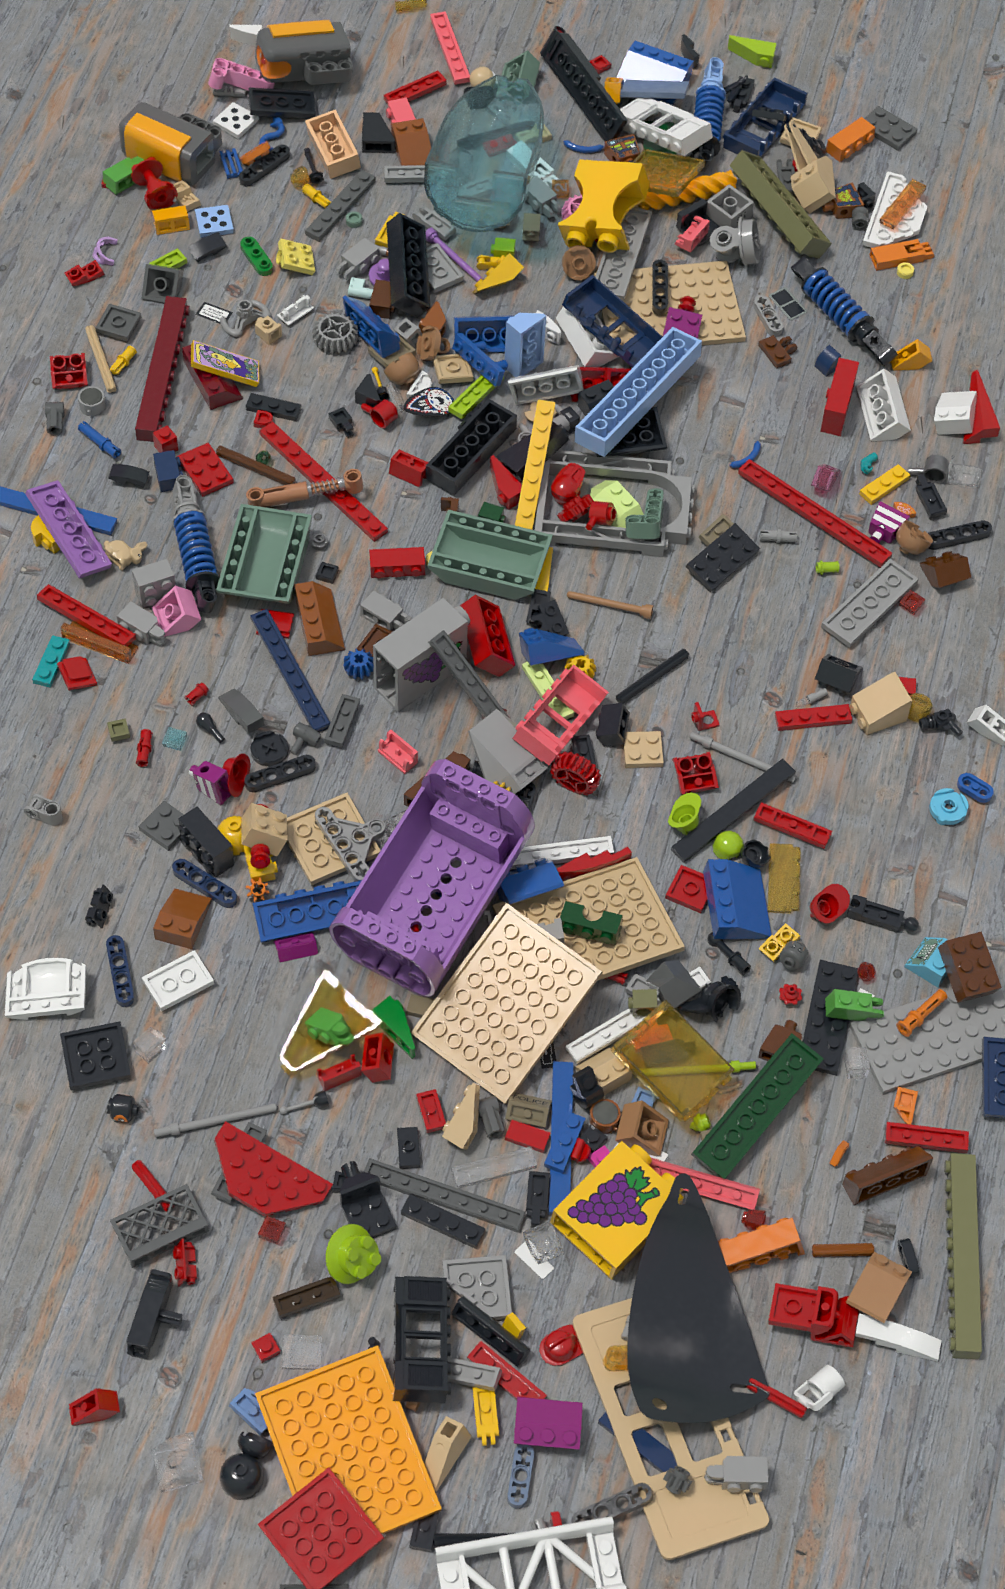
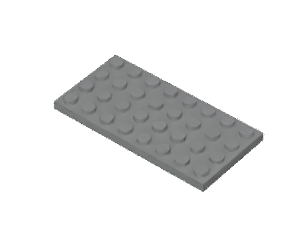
[849,988,1005,1095]

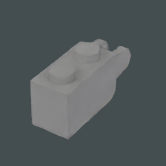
[117,601,166,646]
[704,1456,768,1493]

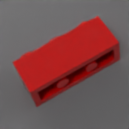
[369,547,425,578]

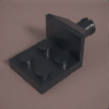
[339,1161,396,1238]

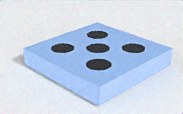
[195,205,234,238]

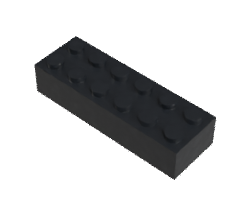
[386,213,431,318]
[426,399,517,495]

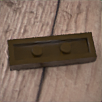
[272,1276,340,1319]

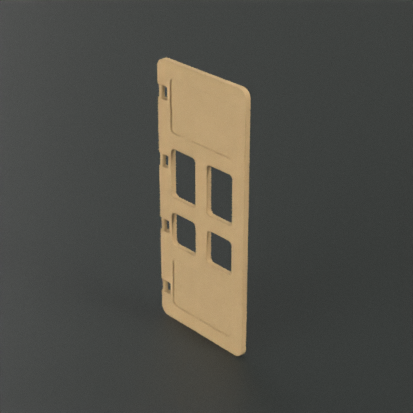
[573,1298,769,1560]

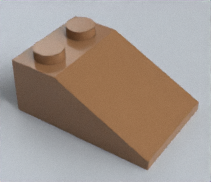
[846,1252,912,1323]

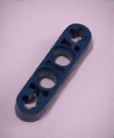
[172,859,237,908]
[106,935,134,1007]

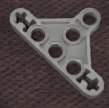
[315,807,385,882]

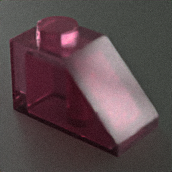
[811,464,841,493]

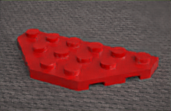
[214,1121,333,1217]

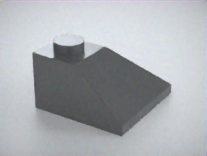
[141,264,184,303]

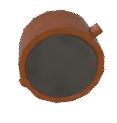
[589,1099,621,1134]

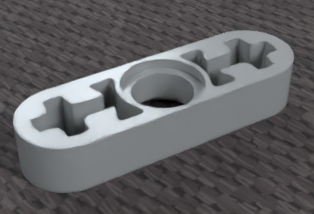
[754,295,783,337]

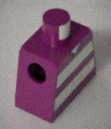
[868,501,910,544]
[189,761,231,805]

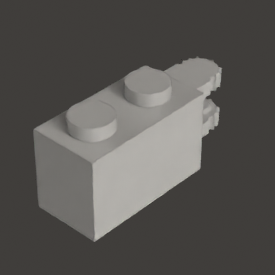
[520,175,562,218]
[336,238,380,280]
[360,591,412,631]

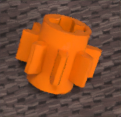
[245,878,270,903]

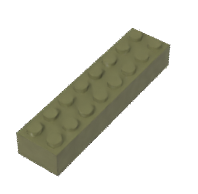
[729,150,832,259]

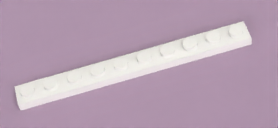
[443,836,614,878]

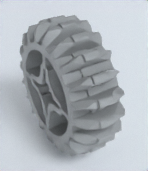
[312,312,359,354]

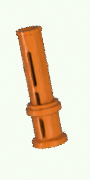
[896,989,948,1037]

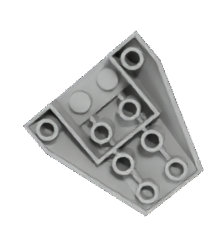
[468,709,554,794]

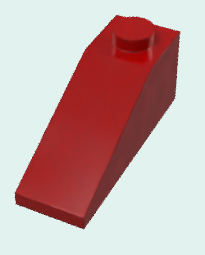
[490,455,522,510]

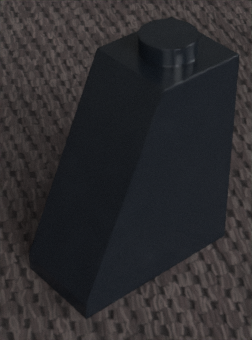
[362,112,395,153]

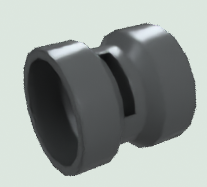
[852,207,869,231]

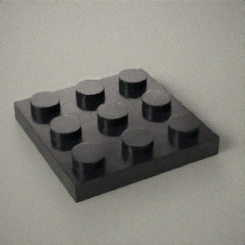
[60,1021,131,1091]

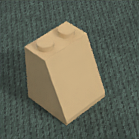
[849,672,912,735]

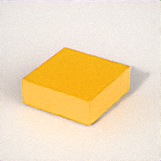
[502,1312,526,1340]

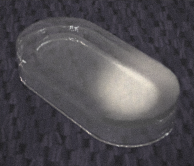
[386,382,405,413]

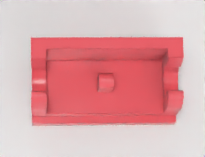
[675,216,710,253]
[378,730,418,774]

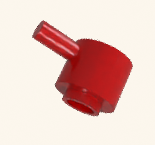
[361,399,398,428]
[585,501,617,531]

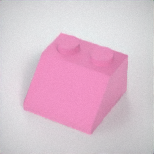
[152,586,201,637]

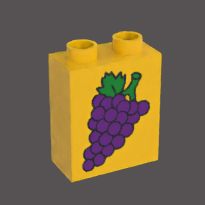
[550,1141,684,1280]

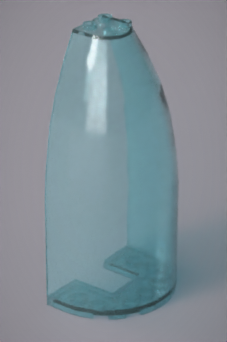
[424,75,544,232]

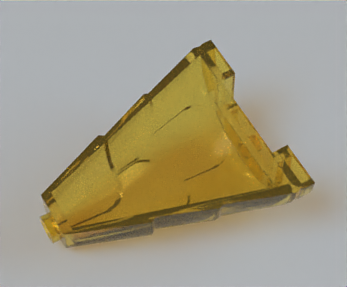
[278,969,383,1075]

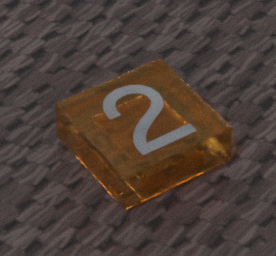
[552,180,569,198]

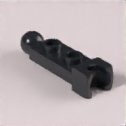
[847,895,919,932]

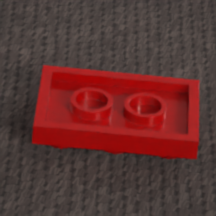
[177,442,234,497]

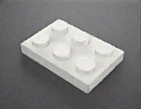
[142,950,214,1012]

